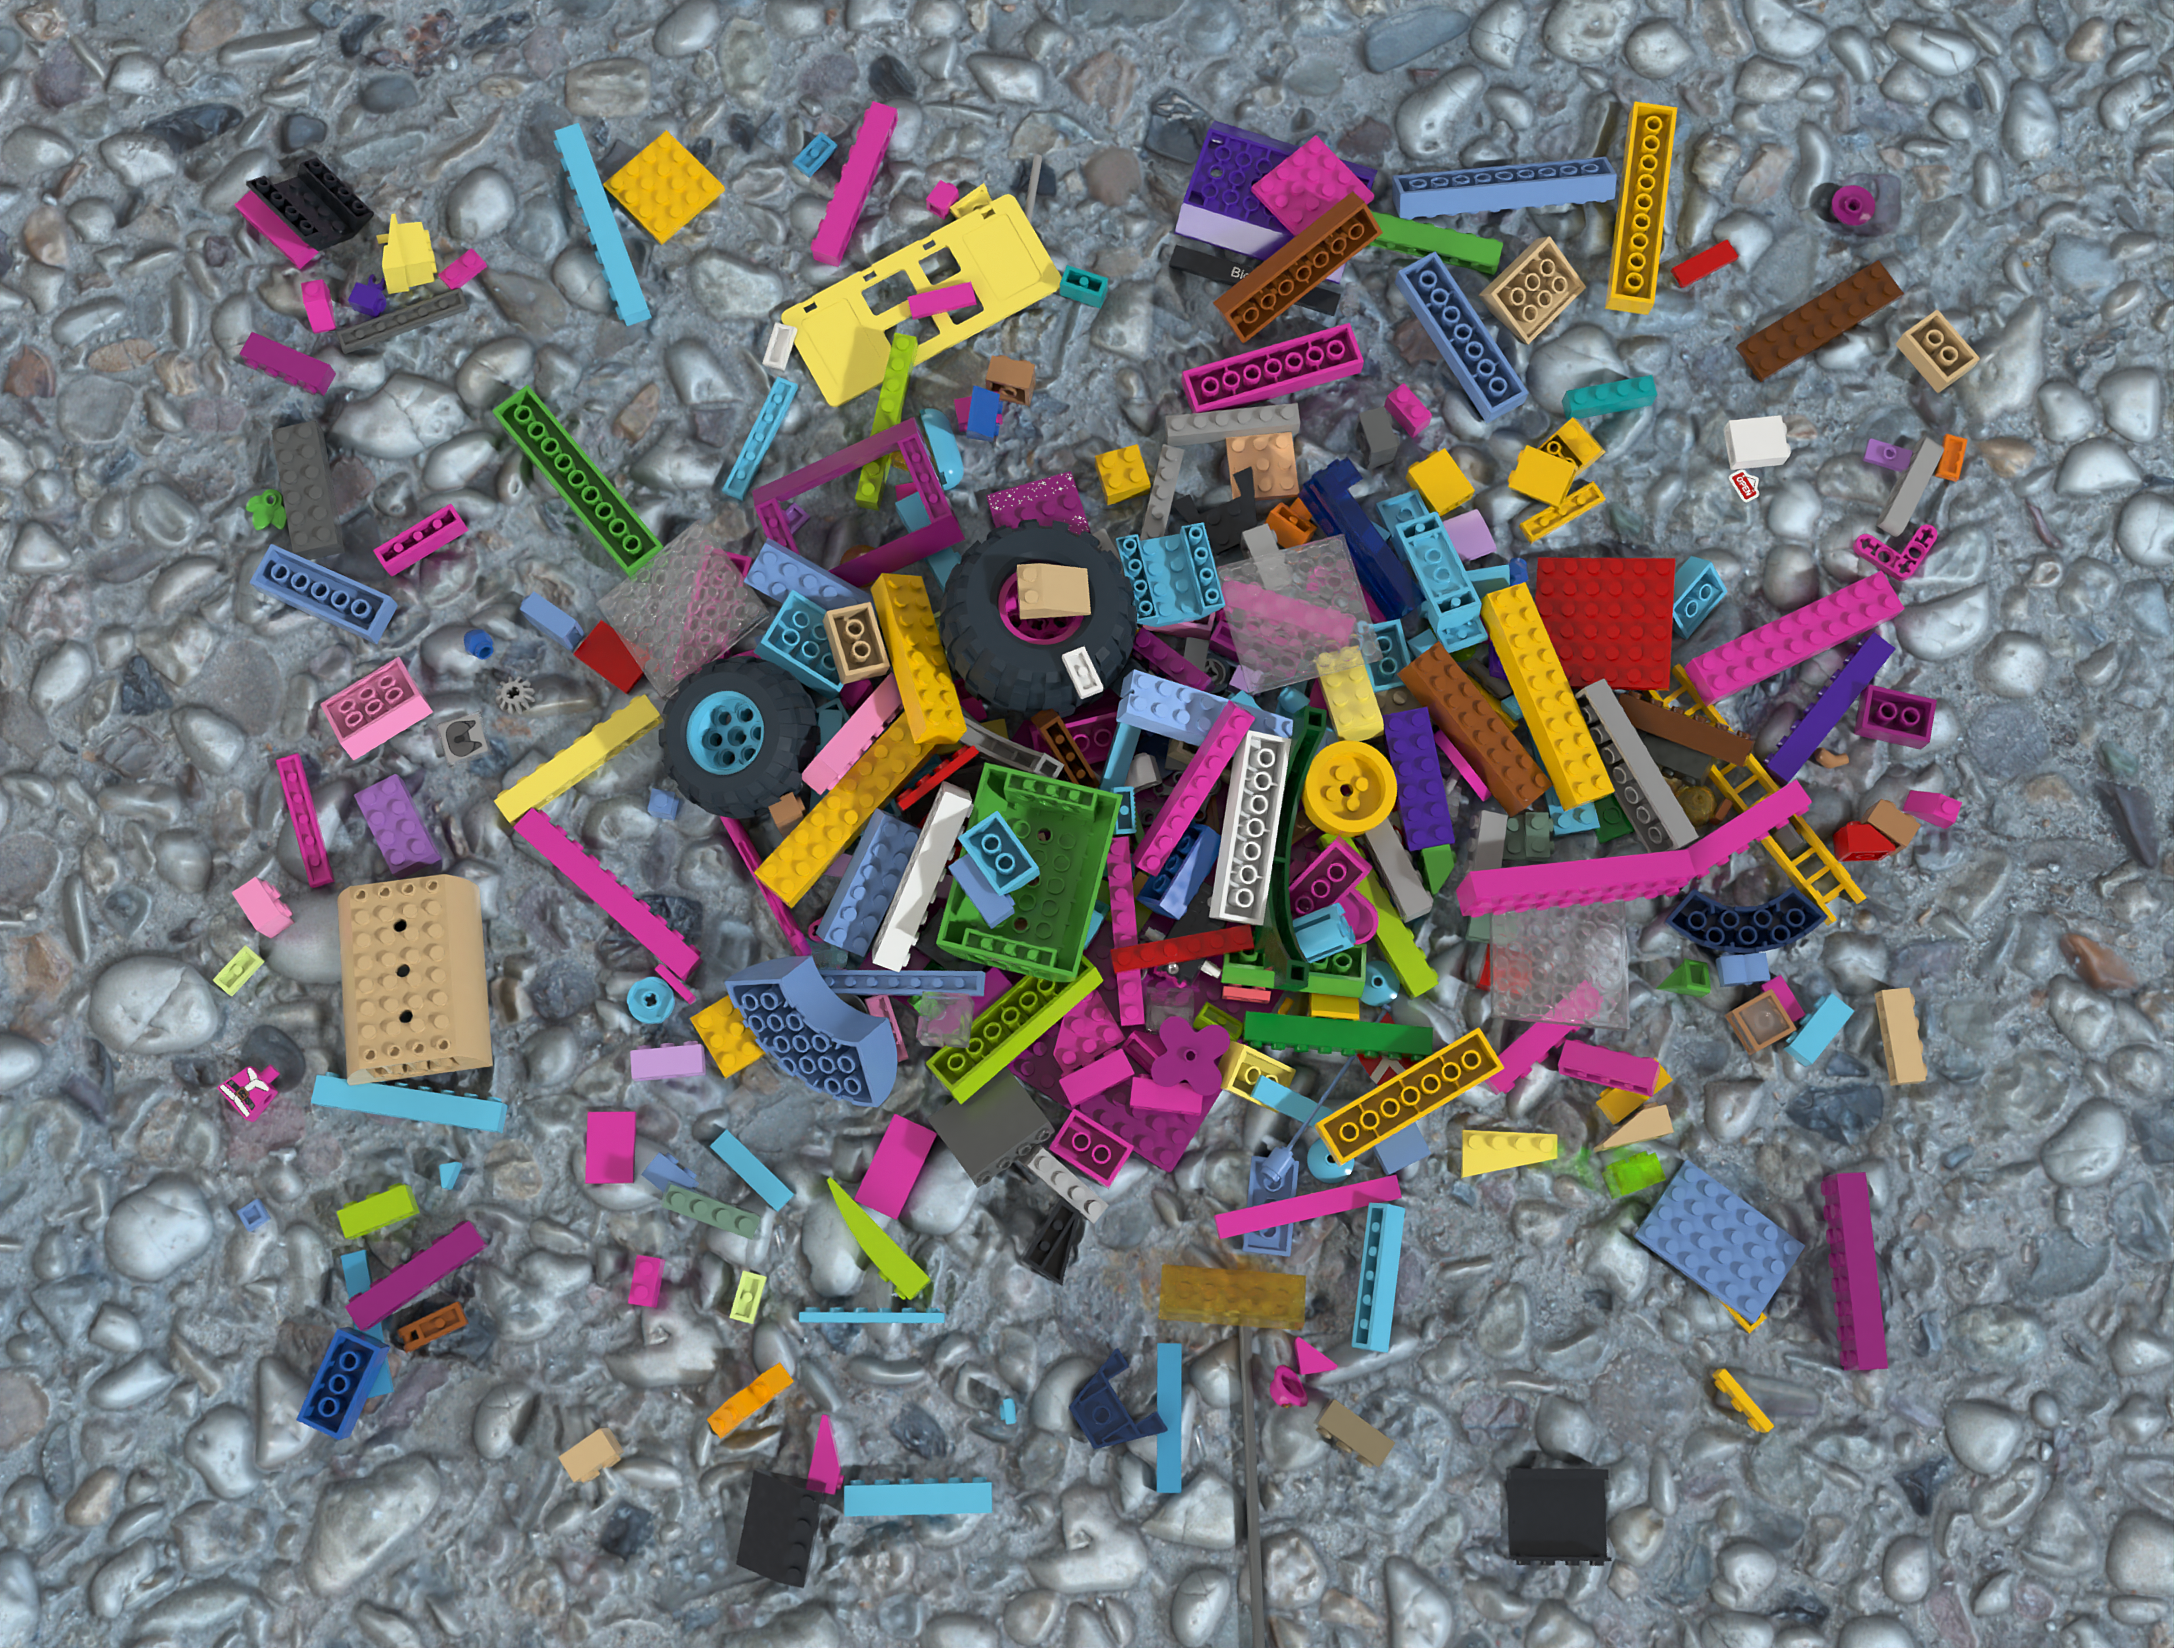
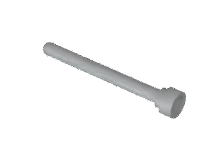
[1024,154,1042,224]

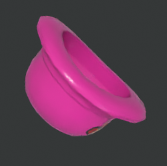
[1270,1364,1308,1408]

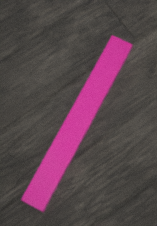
[1214,1175,1402,1239]

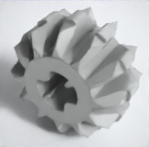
[496,676,535,715]

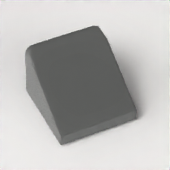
[1771,824,1803,854]

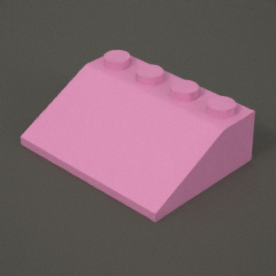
[320,657,433,760]

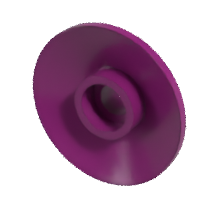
[1831,185,1875,226]

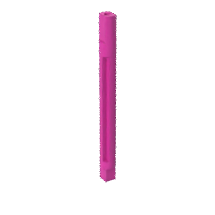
[719,816,813,956]

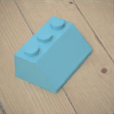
[1672,556,1728,640]
[958,810,1040,896]

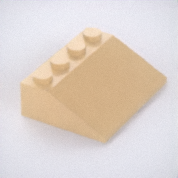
[1478,236,1586,345]

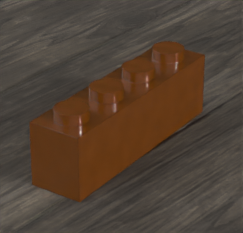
[1030,708,1101,788]

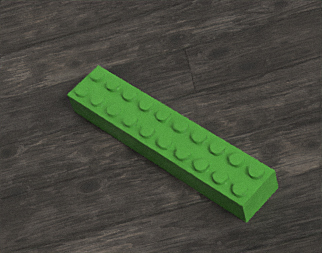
[492,385,667,582]

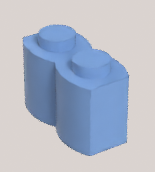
[1716,952,1770,987]

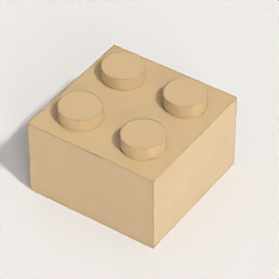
[558,1428,624,1483]

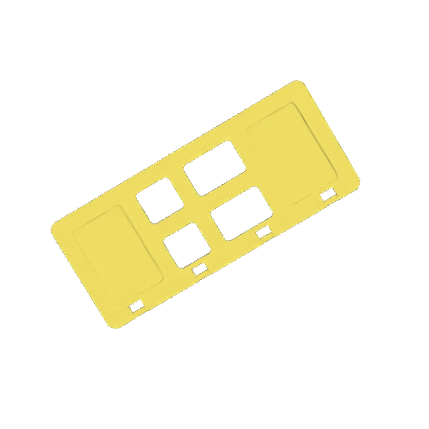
[781,194,1062,407]

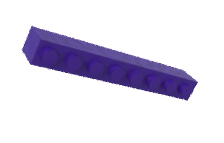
[1762,632,1896,788]

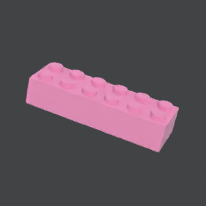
[802,672,904,795]

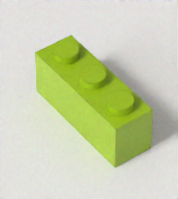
[336,1183,420,1240]

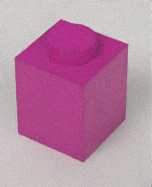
[926,180,959,220]

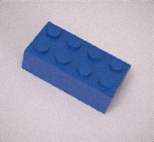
[1136,822,1221,920]
[296,1327,391,1440]

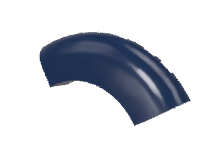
[1663,885,1828,953]

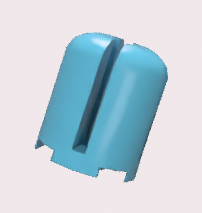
[1292,902,1356,963]

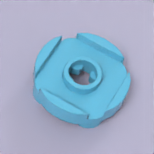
[627,977,675,1024]

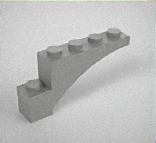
[958,716,1064,779]
[1017,1144,1109,1224]

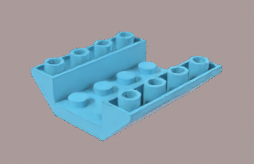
[1115,522,1225,627]

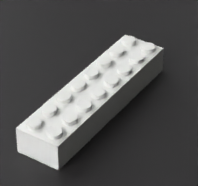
[1209,730,1291,925]
[872,781,974,972]

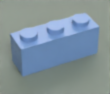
[948,853,1015,929]

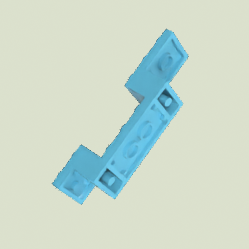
[1376,489,1488,653]

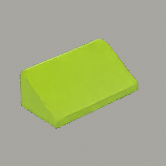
[1192,1001,1243,1042]

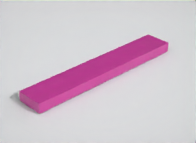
[276,753,335,888]

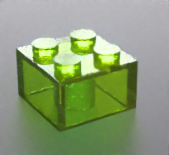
[1601,1151,1667,1200]

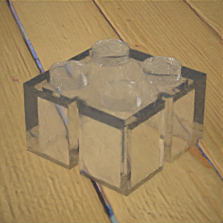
[916,991,975,1048]

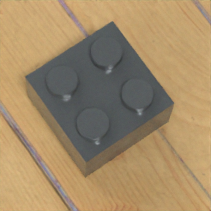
[1354,406,1400,470]

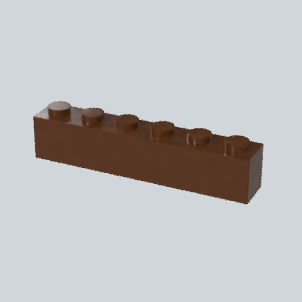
[1618,690,1756,767]

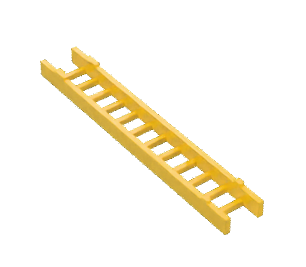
[1642,663,1866,926]

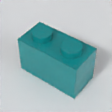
[1060,265,1108,309]

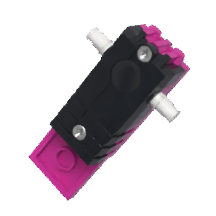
[1144,857,1230,989]

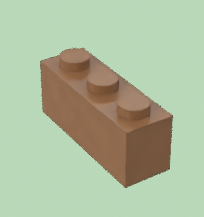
[768,792,808,839]

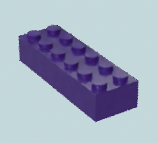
[1382,707,1455,853]

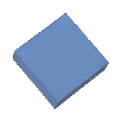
[236,1198,271,1232]

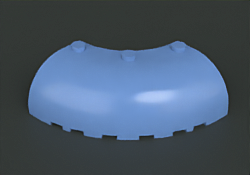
[724,955,897,1107]

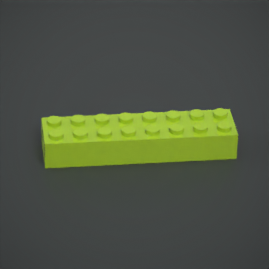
[925,954,1103,1104]

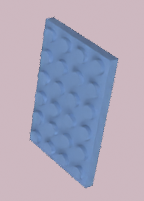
[1633,1160,1805,1324]

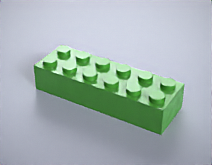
[1221,931,1367,998]

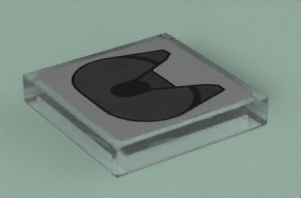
[435,711,493,768]

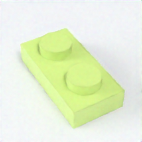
[213,945,265,996]
[729,1271,767,1324]

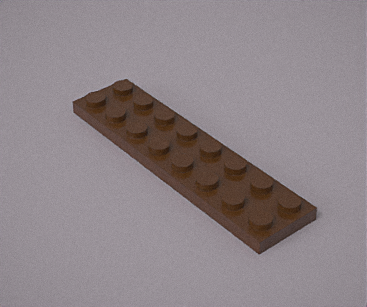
[1736,260,1904,382]

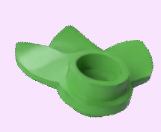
[246,489,287,530]

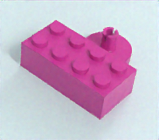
[1289,835,1379,945]

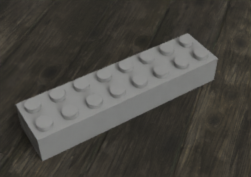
[1574,679,1699,853]

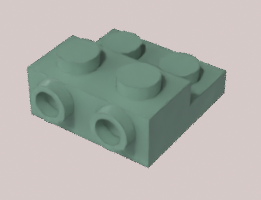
[1502,812,1554,861]

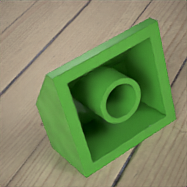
[1416,844,1457,899]

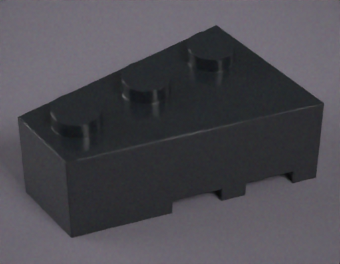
[1019,1198,1081,1286]

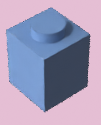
[648,788,679,821]

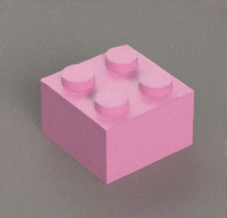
[232,877,295,938]

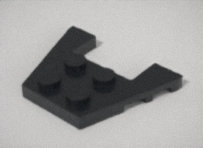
[1172,466,1258,555]

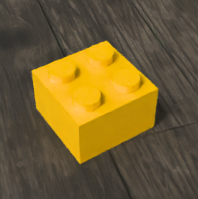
[1095,444,1150,506]

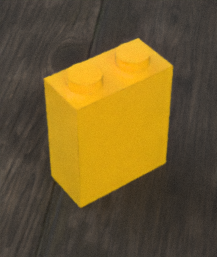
[1507,445,1579,509]
[1405,448,1475,517]

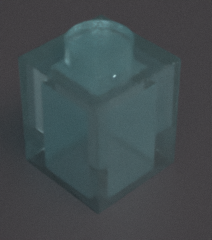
[811,944,848,970]

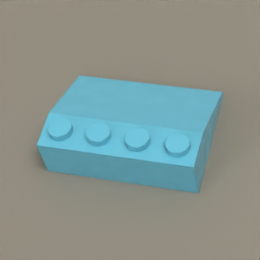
[754,589,844,701]

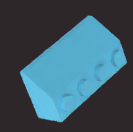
[1414,564,1510,619]

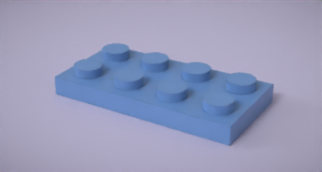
[1242,1156,1299,1257]

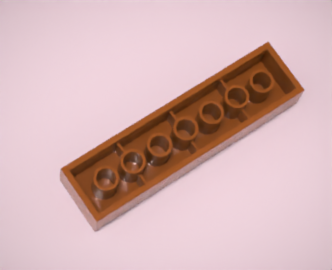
[1213,191,1383,344]
[1397,641,1553,817]

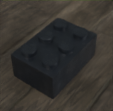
[914,907,988,972]

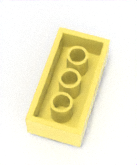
[1314,646,1384,742]

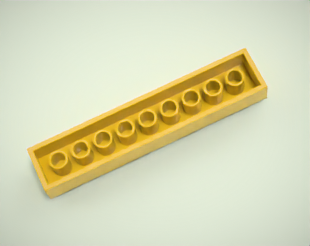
[1605,101,1677,315]
[1480,582,1615,812]
[754,711,943,909]

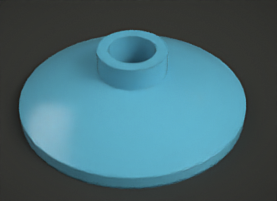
[1359,961,1400,1007]
[1307,1138,1354,1184]

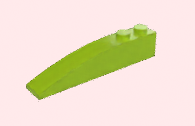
[827,1177,931,1301]

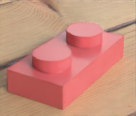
[1222,983,1271,1004]

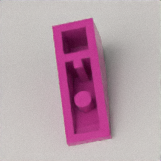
[808,1414,845,1495]

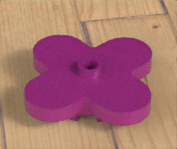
[1151,1016,1230,1096]

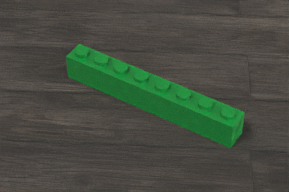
[1242,1011,1433,1063]

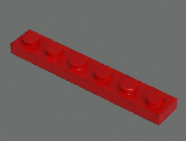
[1110,924,1254,974]

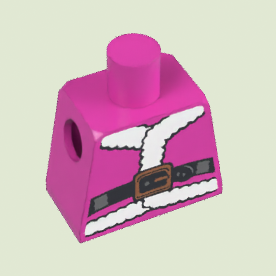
[217,1064,280,1122]

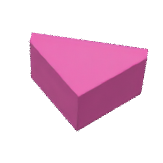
[1294,1336,1338,1375]

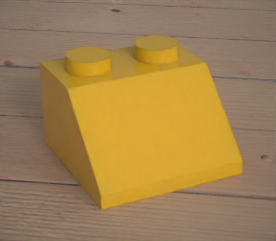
[1308,993,1359,1021]

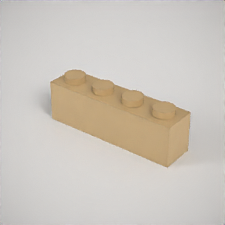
[1874,988,1927,1086]

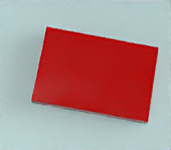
[573,620,655,695]

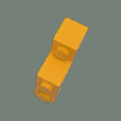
[707,1362,794,1439]

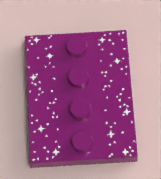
[986,471,1090,535]

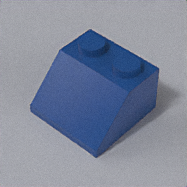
[967,386,1003,442]

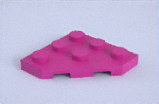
[1053,988,1126,1073]

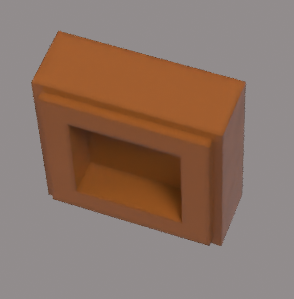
[1709,798,1733,826]

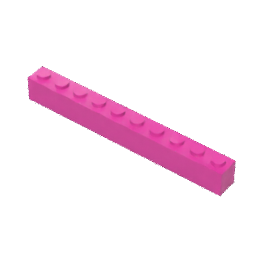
[513,808,703,982]

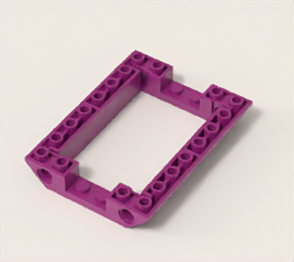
[752,417,966,588]

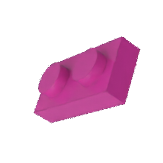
[438,248,487,291]

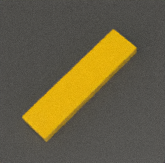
[1518,481,1606,544]

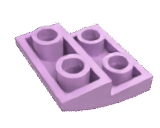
[1442,509,1496,564]

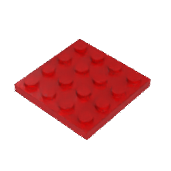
[895,745,979,812]

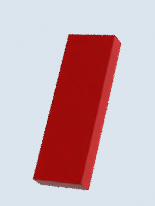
[1671,239,1739,289]

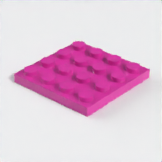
[1251,135,1374,237]

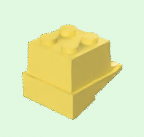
[376,214,437,294]

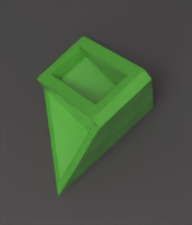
[1656,958,1711,998]

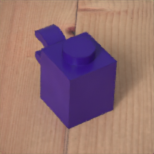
[348,274,387,318]

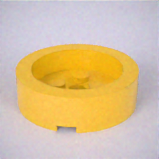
[1300,740,1397,837]

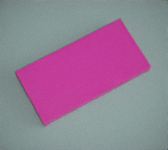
[854,1114,937,1220]

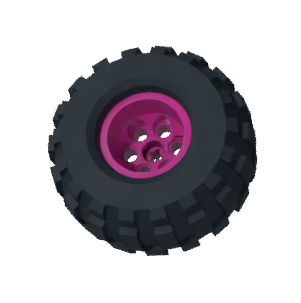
[939,519,1137,721]

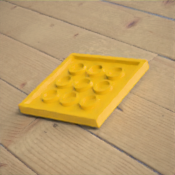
[602,130,725,245]

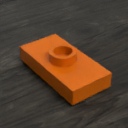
[1935,434,1968,482]

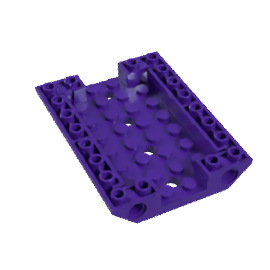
[1175,120,1378,284]

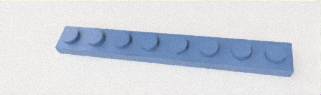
[818,970,985,996]

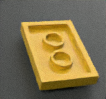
[690,995,766,1079]

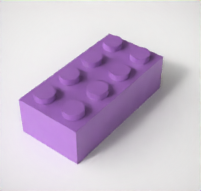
[354,774,442,880]

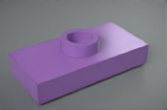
[1862,438,1913,472]

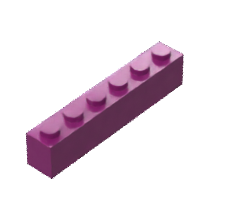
[345,1221,488,1332]

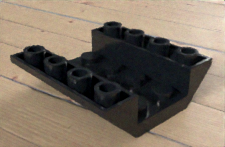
[246,157,374,251]

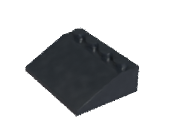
[736,1468,827,1588]

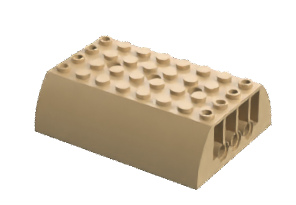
[337,874,493,1086]

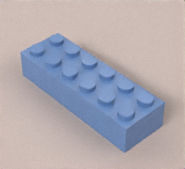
[744,538,880,625]
[249,544,398,644]
[816,808,922,957]

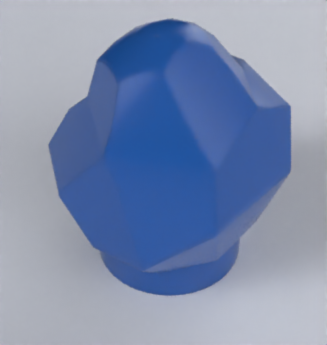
[1506,557,1529,587]
[464,629,493,660]

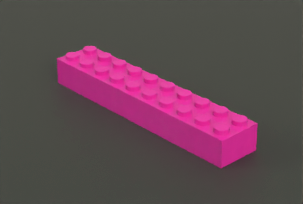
[1684,570,1905,707]
[1456,849,1695,918]

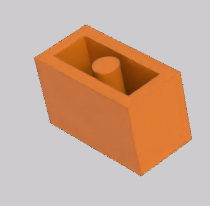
[1264,502,1317,556]

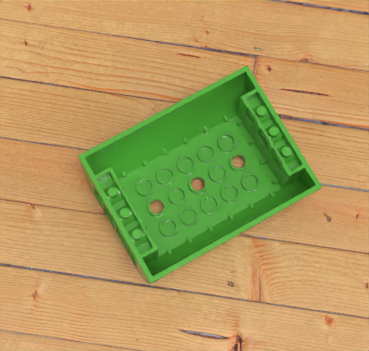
[936,763,1123,982]

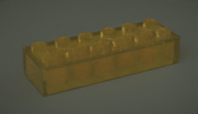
[1158,1264,1306,1331]

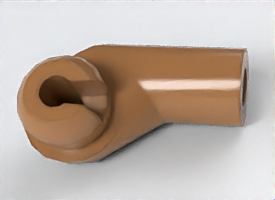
[1814,747,1849,769]

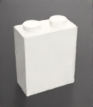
[1723,415,1791,470]

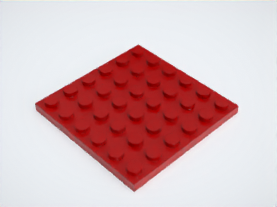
[1535,557,1676,691]

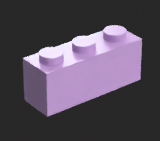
[630,1041,706,1082]

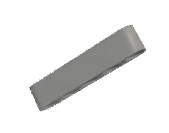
[1876,436,1944,537]

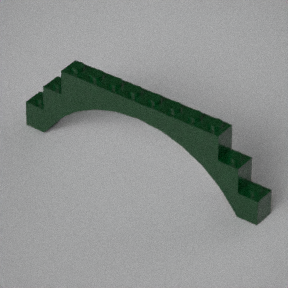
[1254,706,1327,992]

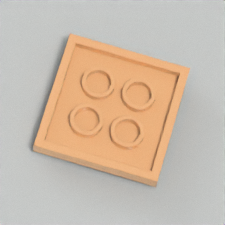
[1225,432,1299,501]

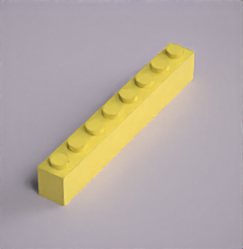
[494,694,664,827]

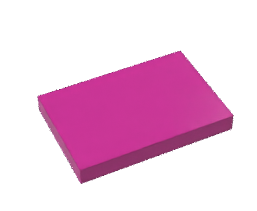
[585,1112,636,1184]

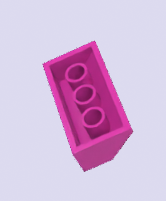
[1029,705,1118,771]

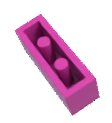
[1059,1048,1135,1108]
[1129,1074,1203,1116]

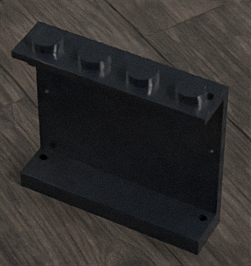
[1506,1468,1612,1566]

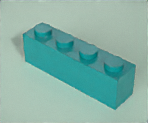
[1561,375,1658,421]

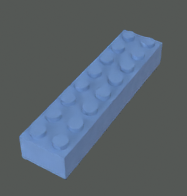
[1395,252,1528,423]

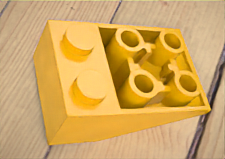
[1537,417,1606,477]

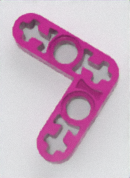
[1853,524,1938,581]
[1433,729,1492,802]

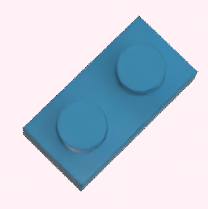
[792,132,838,178]

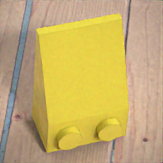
[1218,1040,1296,1113]

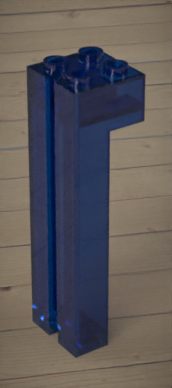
[1297,456,1427,621]

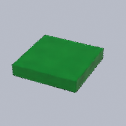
[1594,793,1635,845]

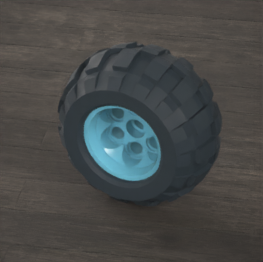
[658,656,821,819]

